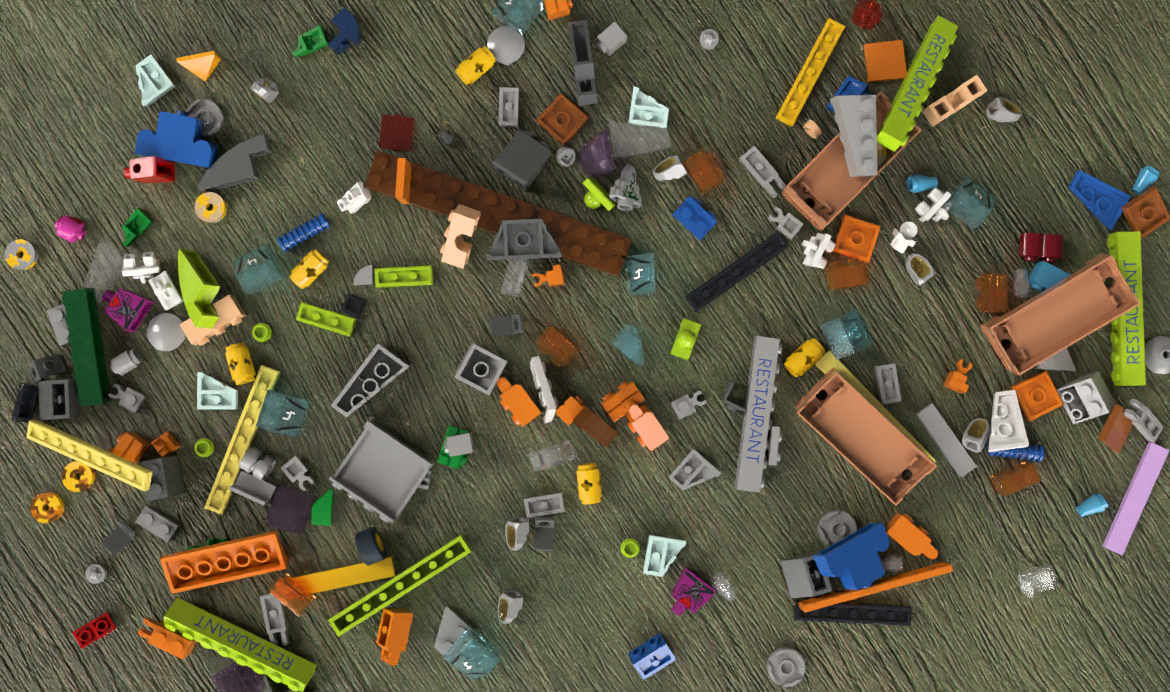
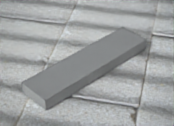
[915,403,977,477]

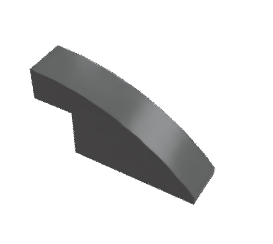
[568,20,597,106]
[197,134,273,193]

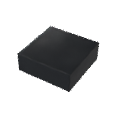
[340,293,366,318]

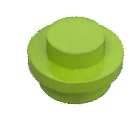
[252,323,272,342]
[194,438,215,457]
[621,538,640,558]

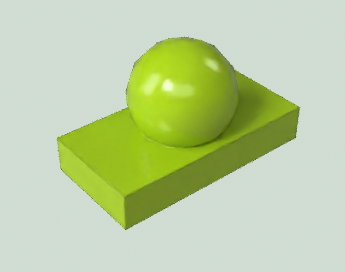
[583,176,617,211]
[670,318,701,361]

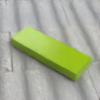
[374,265,433,288]
[296,302,357,337]

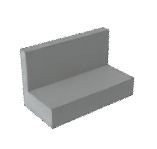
[229,470,278,506]

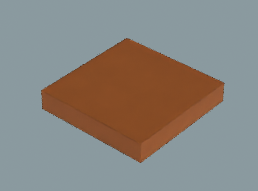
[536,93,589,147]
[1121,186,1170,239]
[1098,404,1133,453]

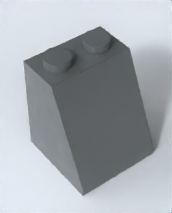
[492,130,552,192]
[139,455,185,501]

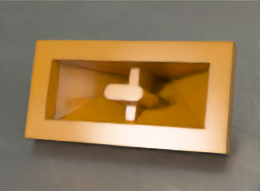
[176,51,221,82]

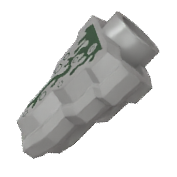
[609,164,642,211]

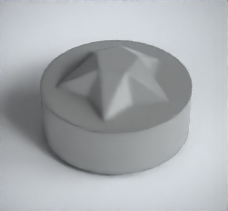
[699,29,719,50]
[556,147,576,167]
[86,563,108,584]

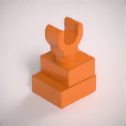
[532,264,565,287]
[943,359,972,394]
[151,431,181,457]

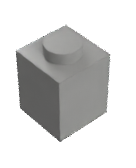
[597,22,627,56]
[444,433,475,457]

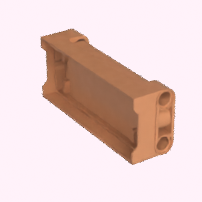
[782,91,922,231]
[980,253,1141,376]
[795,368,937,506]

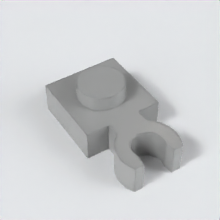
[767,207,803,240]
[108,384,147,413]
[670,391,707,420]
[281,455,315,491]

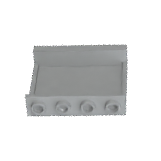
[329,421,434,523]

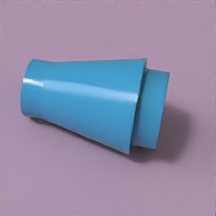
[1131,165,1159,195]
[907,174,938,193]
[1075,493,1108,517]

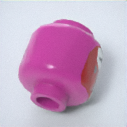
[54,214,87,243]

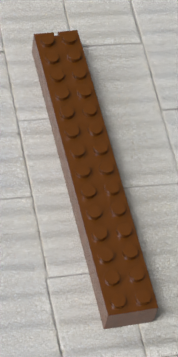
[364,150,632,278]

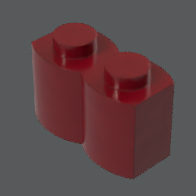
[1019,233,1063,263]

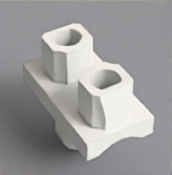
[337,181,371,214]
[915,188,951,223]
[890,221,917,254]
[802,233,836,269]
[122,252,160,284]
[148,271,184,310]

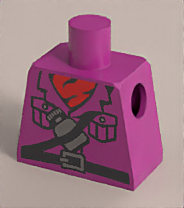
[102,289,154,332]
[671,566,716,616]

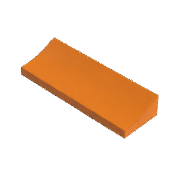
[160,531,289,594]

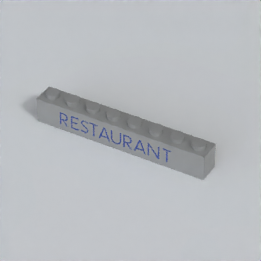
[734,336,782,493]

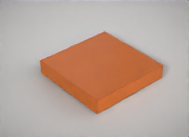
[863,40,907,83]
[395,158,412,204]
[833,215,881,263]
[1010,370,1064,422]

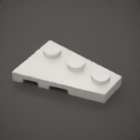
[530,356,558,423]
[988,390,1029,452]

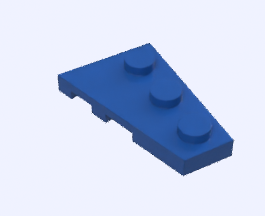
[1068,170,1131,231]

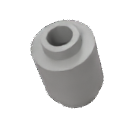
[110,349,142,376]

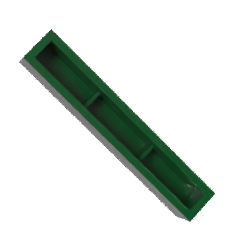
[62,288,111,406]

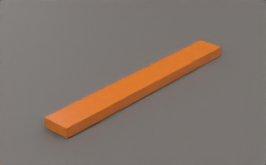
[798,562,953,612]

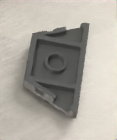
[487,219,562,260]

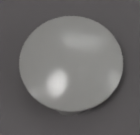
[487,26,525,65]
[147,313,186,351]

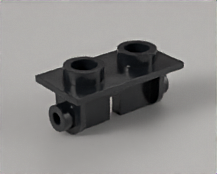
[12,382,39,423]

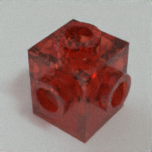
[850,0,883,30]

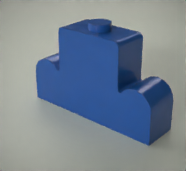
[135,110,218,168]
[813,523,889,590]

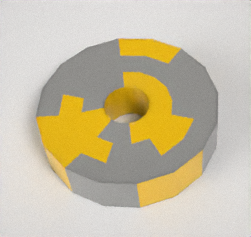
[5,239,39,270]

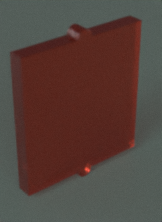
[379,114,414,152]

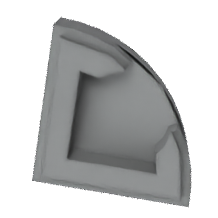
[354,265,374,285]

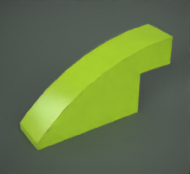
[178,249,221,329]

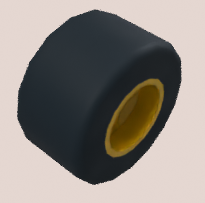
[355,527,386,566]

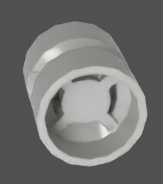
[239,446,276,481]

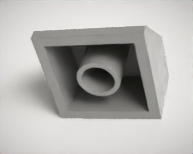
[454,342,507,395]

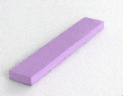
[1102,442,1169,555]

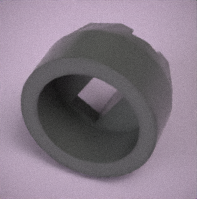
[437,130,454,147]

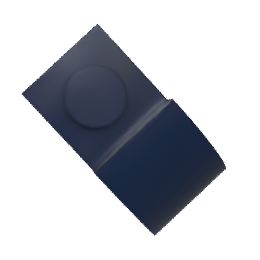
[328,7,362,55]

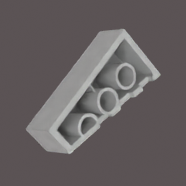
[830,95,877,177]
[331,343,410,417]

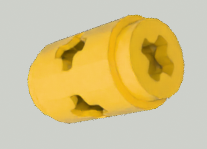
[455,46,496,85]
[289,249,330,289]
[784,338,825,378]
[225,343,256,385]
[576,463,602,504]

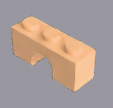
[922,75,988,127]
[440,204,481,269]
[179,295,246,346]

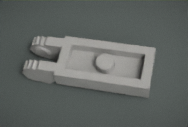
[739,146,786,198]
[1124,399,1163,443]
[260,591,290,646]

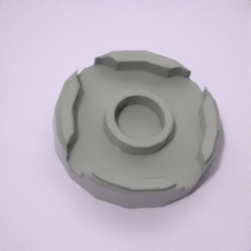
[186,99,224,137]
[818,510,857,546]
[767,647,806,687]

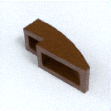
[573,406,618,448]

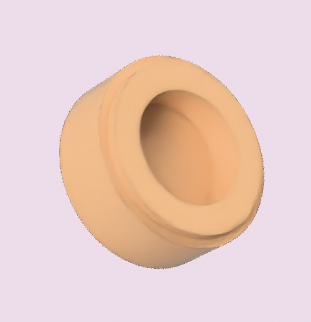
[804,120,822,139]

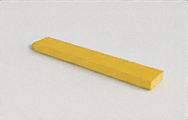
[775,18,846,127]
[278,556,396,600]

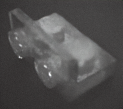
[501,259,529,298]

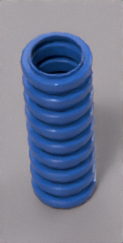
[277,213,330,252]
[987,441,1044,462]

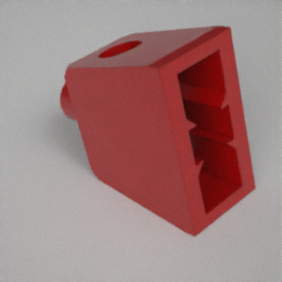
[124,156,175,183]

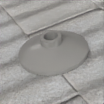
[1144,336,1170,374]

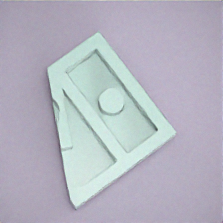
[136,55,176,108]
[628,86,669,129]
[197,372,238,409]
[643,534,686,577]

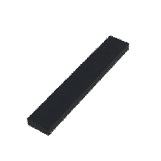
[685,231,789,313]
[794,600,911,626]

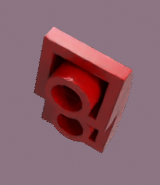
[72,612,117,649]

